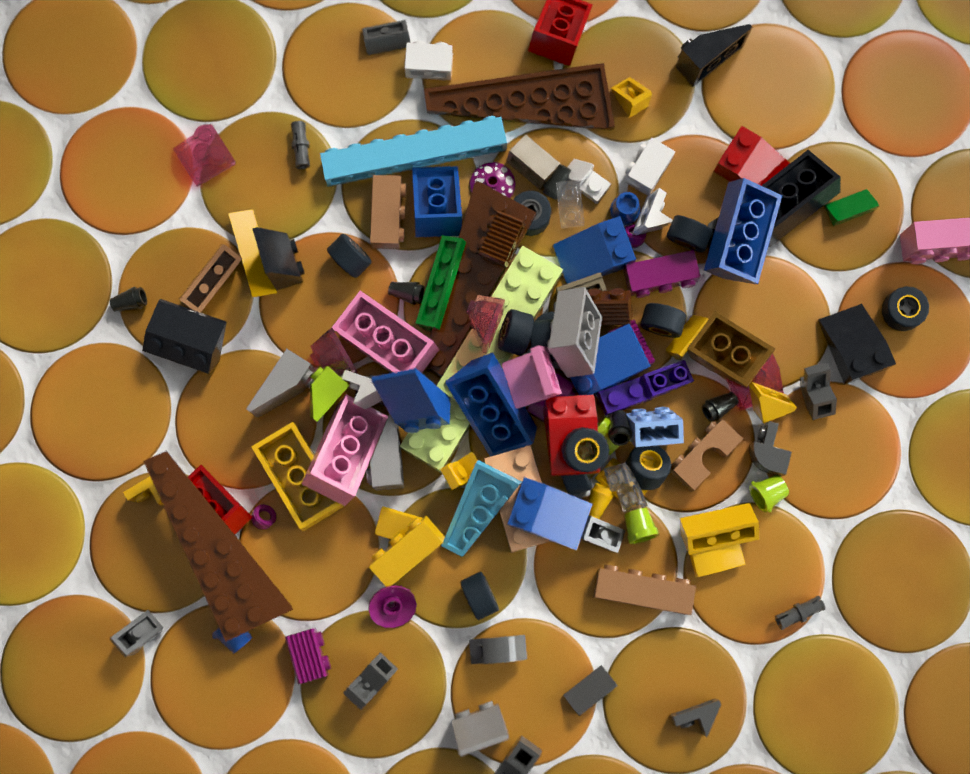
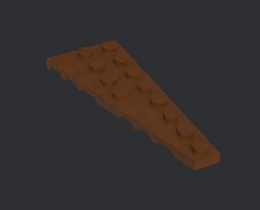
[424,63,615,130]
[427,180,537,376]
[143,451,293,642]

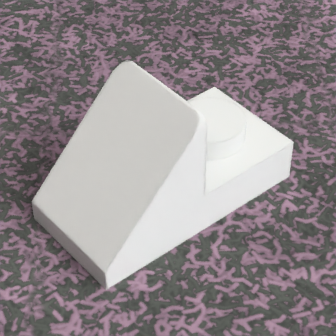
[567,159,611,204]
[633,188,673,235]
[342,370,382,409]

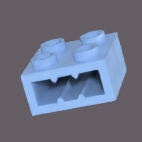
[626,407,684,447]

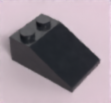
[675,24,753,87]
[252,227,305,290]
[818,304,896,385]

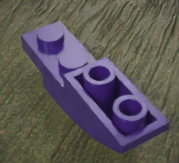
[596,360,694,416]

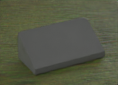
[362,20,411,55]
[563,665,618,716]

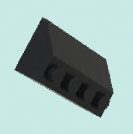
[762,150,841,247]

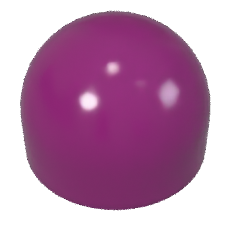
[625,225,646,248]
[251,504,277,530]

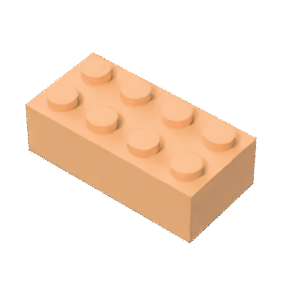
[484,445,550,553]

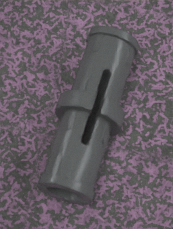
[291,121,310,169]
[775,596,826,630]

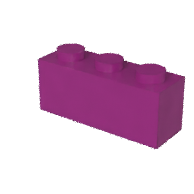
[623,250,701,298]

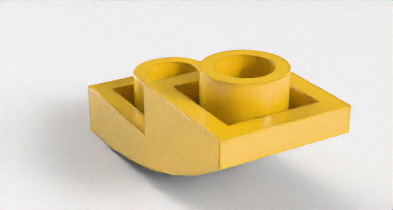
[690,544,745,577]

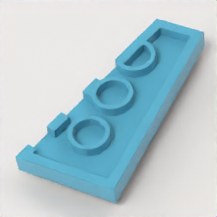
[441,461,522,557]

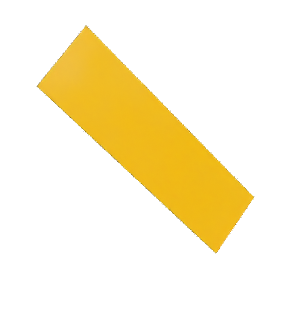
[228,209,277,298]

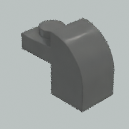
[800,363,837,420]
[749,421,792,477]
[469,635,527,664]
[343,652,398,710]
[495,735,542,774]

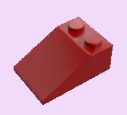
[528,0,593,66]
[713,126,790,186]
[543,395,600,476]
[188,464,253,534]

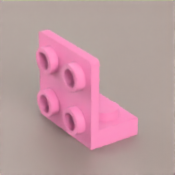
[502,345,562,409]

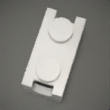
[405,41,453,80]
[625,138,675,196]

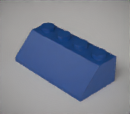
[704,178,782,285]
[445,352,537,457]

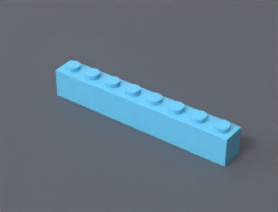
[320,116,507,187]

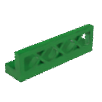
[415,235,466,332]

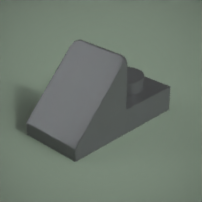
[581,516,625,553]
[110,610,164,658]
[670,699,721,737]

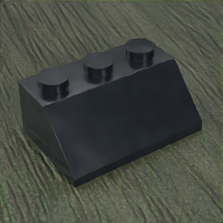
[142,299,227,374]

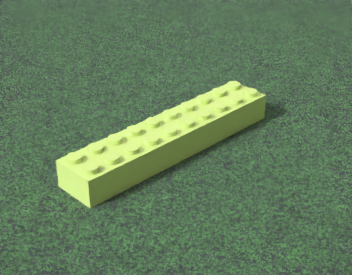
[400,246,563,474]

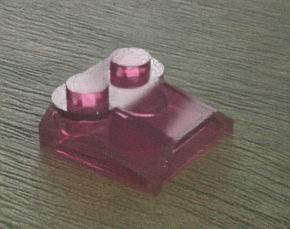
[173,124,236,187]

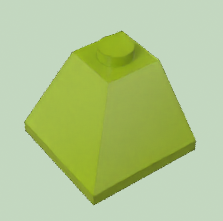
[310,366,350,422]

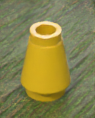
[589,483,613,519]

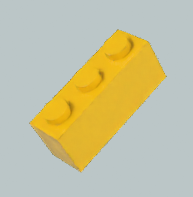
[679,503,759,555]
[369,516,445,587]

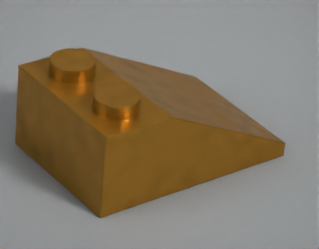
[687,311,775,388]

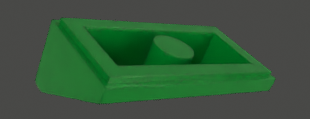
[824,189,879,226]

